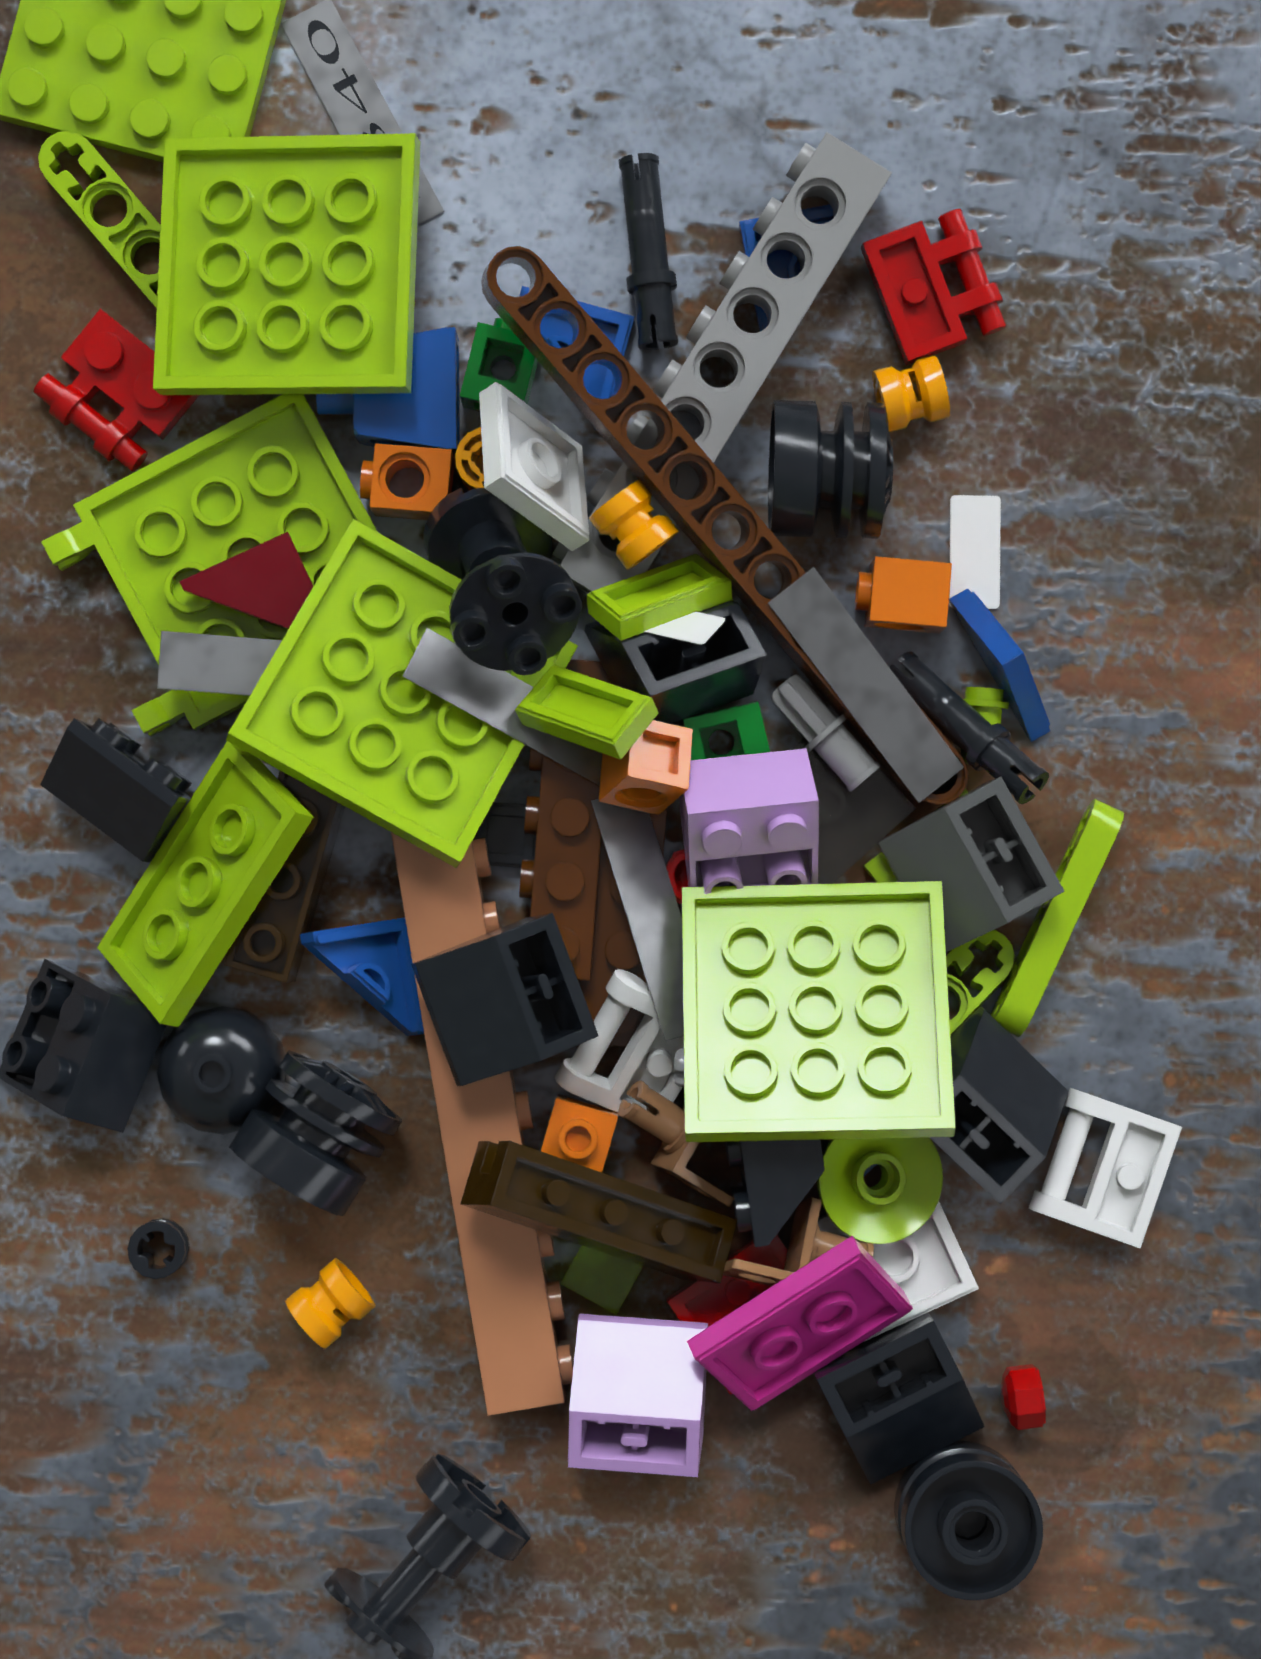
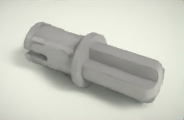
[771,674,881,792]

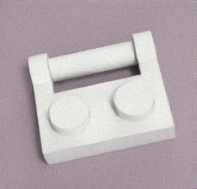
[555,969,684,1113]
[1029,1088,1182,1248]

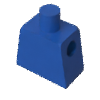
[316,327,460,457]

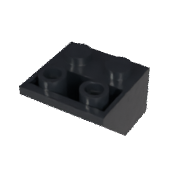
[584,600,767,724]
[40,718,192,863]
[411,913,599,1086]
[0,959,167,1133]
[930,1006,1068,1204]
[724,1140,825,1247]
[814,1313,985,1485]

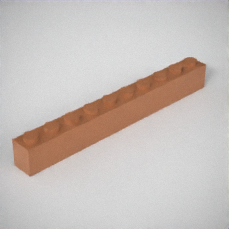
[391,832,574,1416]

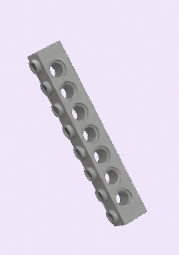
[552,132,892,594]

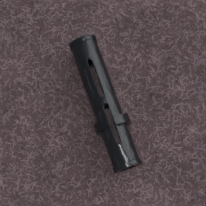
[618,153,678,350]
[889,651,1049,804]

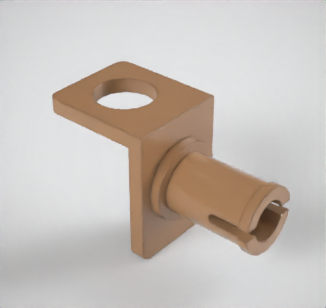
[618,1080,734,1207]
[723,1197,874,1286]

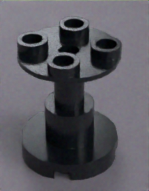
[424,481,582,676]
[324,1454,531,1659]

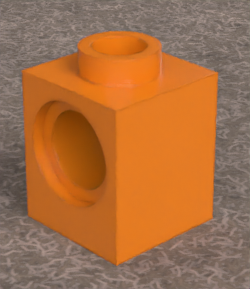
[360,443,455,520]
[855,556,952,634]
[598,720,693,815]
[541,1094,618,1173]

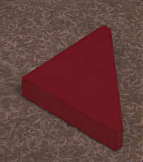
[179,532,313,629]

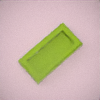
[587,554,732,641]
[515,664,659,760]

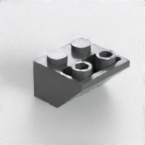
[877,777,1064,952]

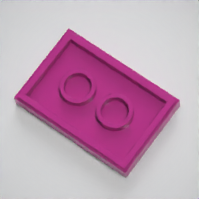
[687,1236,913,1411]

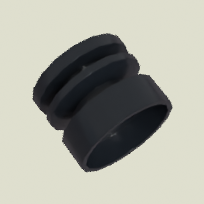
[768,400,893,539]
[229,1050,402,1216]

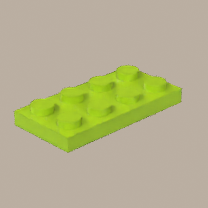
[97,741,314,1027]

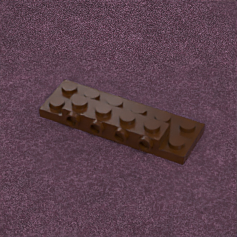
[519,659,674,1047]

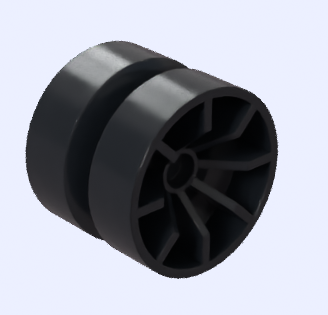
[894,1441,1043,1600]

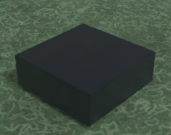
[474,802,537,868]

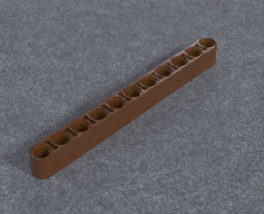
[481,246,968,805]

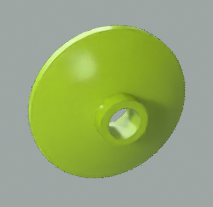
[817,1137,943,1244]

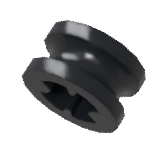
[127,1218,190,1279]

